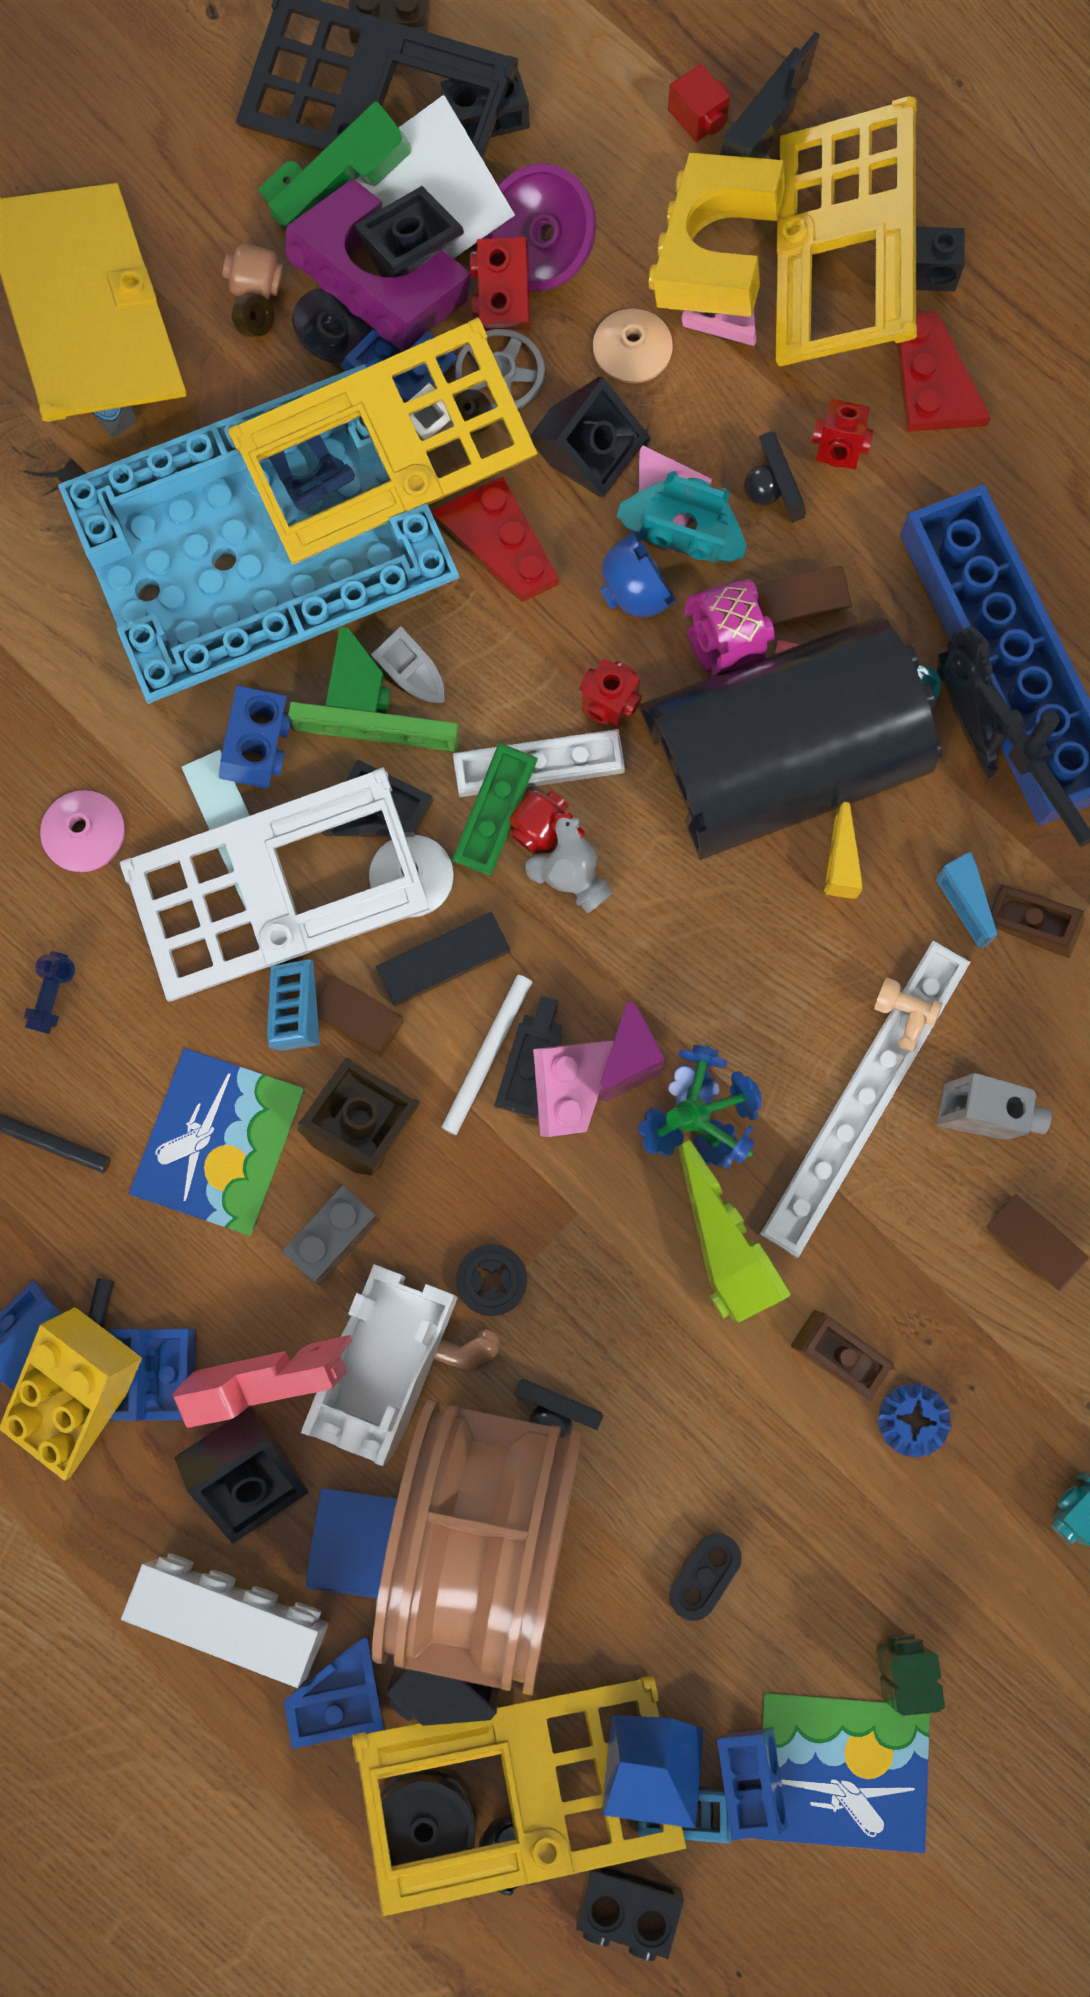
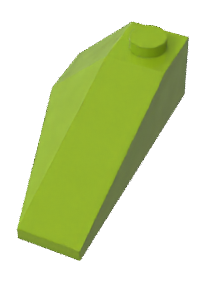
[678,1140,791,1323]

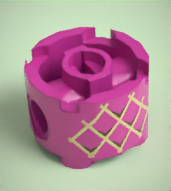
[685,579,774,676]

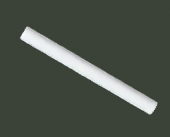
[441,975,533,1136]

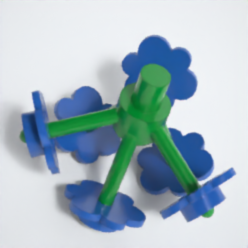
[638,1044,762,1169]

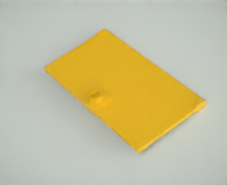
[0,183,186,422]

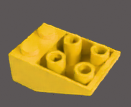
[0,1307,142,1481]

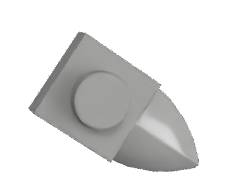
[369,626,445,703]

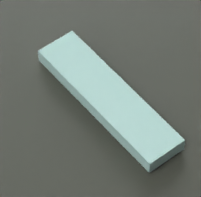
[181,750,250,909]

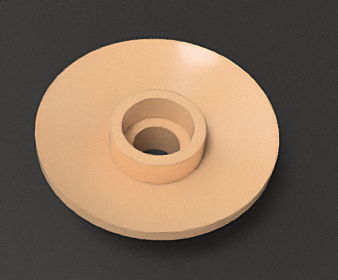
[593,308,673,384]

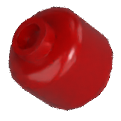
[509,790,569,854]

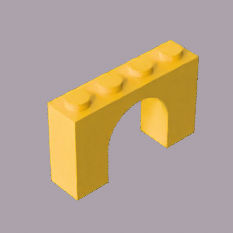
[649,153,785,317]

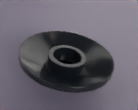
[292,289,371,363]

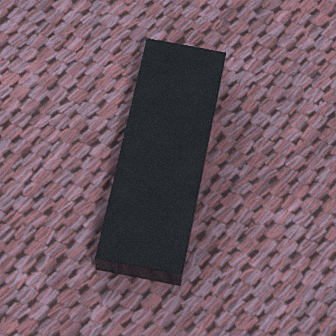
[376,911,510,1007]

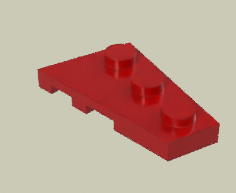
[897,311,991,432]
[431,477,559,602]

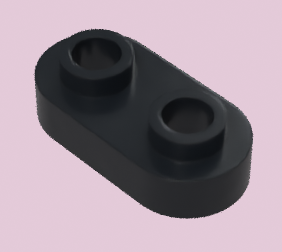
[669,1533,742,1621]

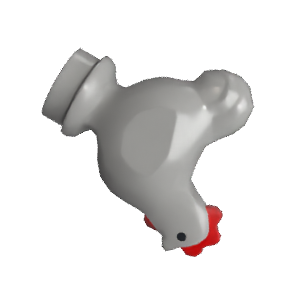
[525,811,613,914]

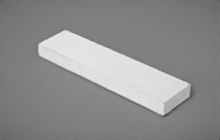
[453,729,625,797]

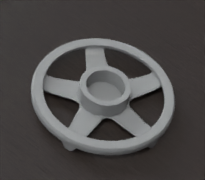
[455,329,545,409]

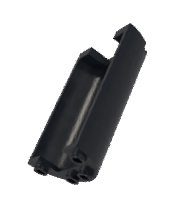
[639,617,942,860]

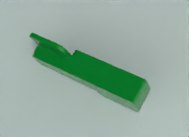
[257,102,411,230]

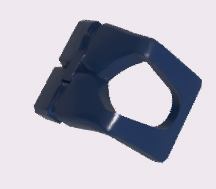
[268,435,355,511]

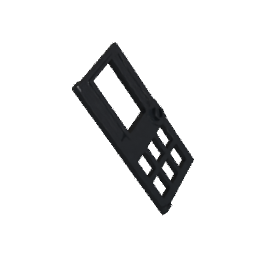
[236,0,518,160]

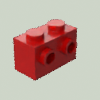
[470,237,531,331]

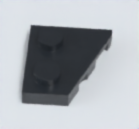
[321,760,433,837]

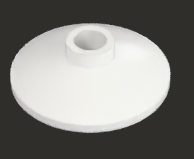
[369,835,454,917]

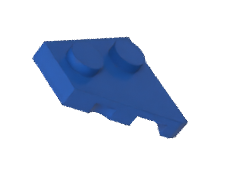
[284,1636,385,1749]

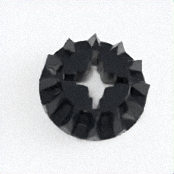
[456,1244,527,1316]

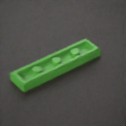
[288,702,460,752]

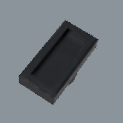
[744,431,806,523]
[514,1379,603,1438]

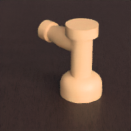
[874,977,943,1052]

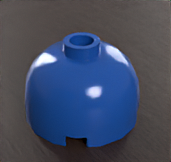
[599,531,677,618]

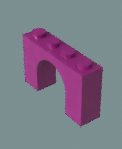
[285,178,471,352]

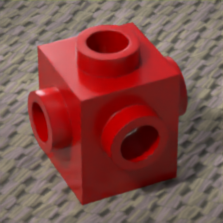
[811,398,874,470]
[579,658,643,729]

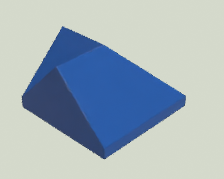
[601,1715,704,1828]

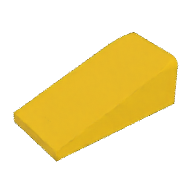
[824,802,862,899]

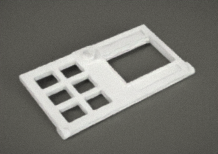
[120,767,430,1002]

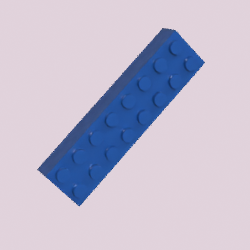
[900,484,1090,827]

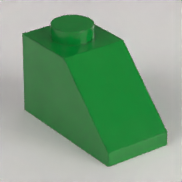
[326,627,391,714]

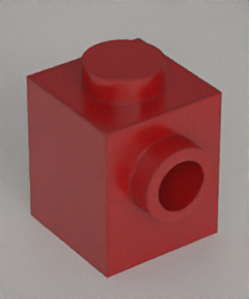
[668,63,730,143]

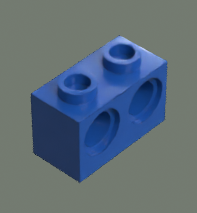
[219,685,291,789]
[717,1727,788,1840]

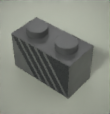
[282,1186,380,1286]

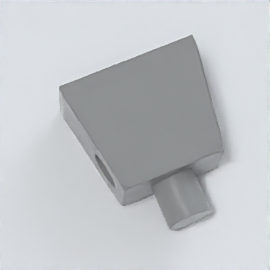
[937,1073,1052,1140]

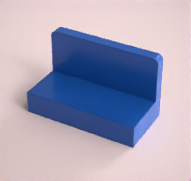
[0,1280,64,1391]

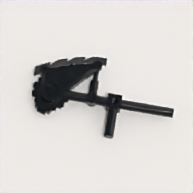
[937,626,1090,847]

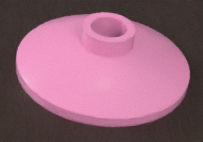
[40,790,125,872]

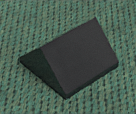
[354,186,464,278]

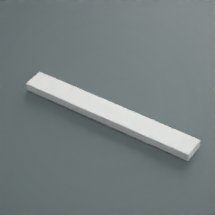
[759,941,971,1258]

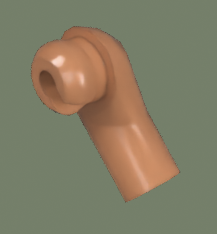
[434,1329,499,1371]

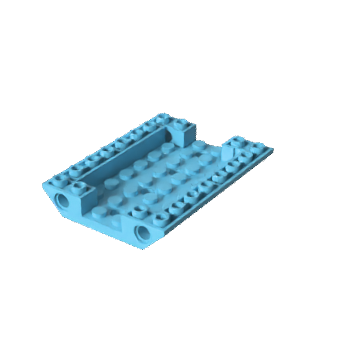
[58,364,460,704]

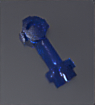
[23,951,75,1034]

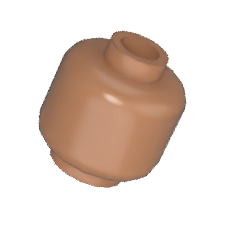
[222,243,283,299]

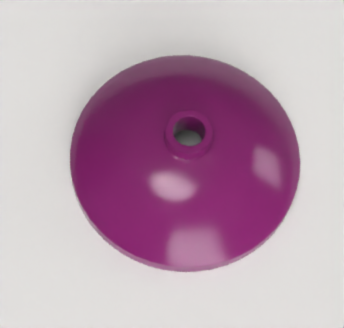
[483,164,596,292]

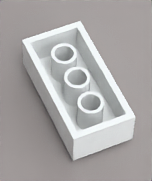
[121,1553,329,1688]

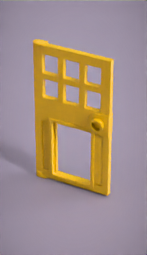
[776,96,917,367]
[227,317,537,566]
[352,1675,686,1916]

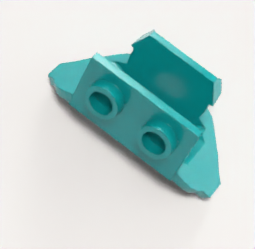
[616,471,747,563]

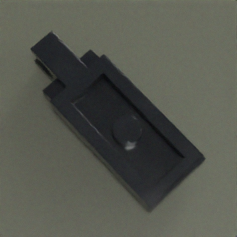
[494,996,562,1120]

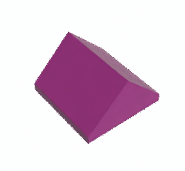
[598,1001,665,1102]

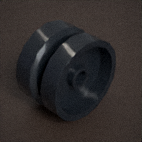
[380,1766,476,1867]

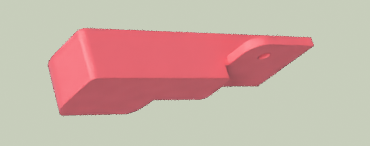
[173,1335,353,1428]

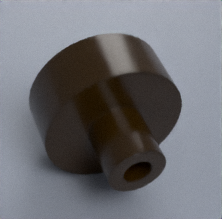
[231,294,274,337]
[454,389,493,434]

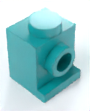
[1051,1472,1090,1547]

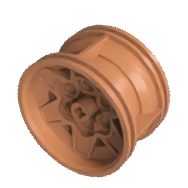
[372,1400,582,1695]

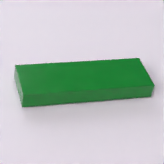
[452,742,538,877]

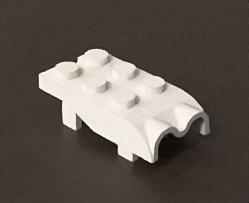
[301,1264,458,1466]

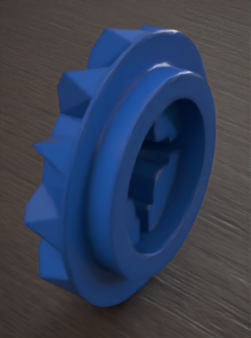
[878,1384,952,1457]

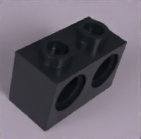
[440,67,530,141]
[916,226,965,292]
[576,1866,684,1961]

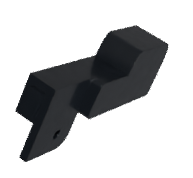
[720,32,820,159]

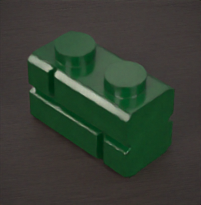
[876,1634,945,1716]

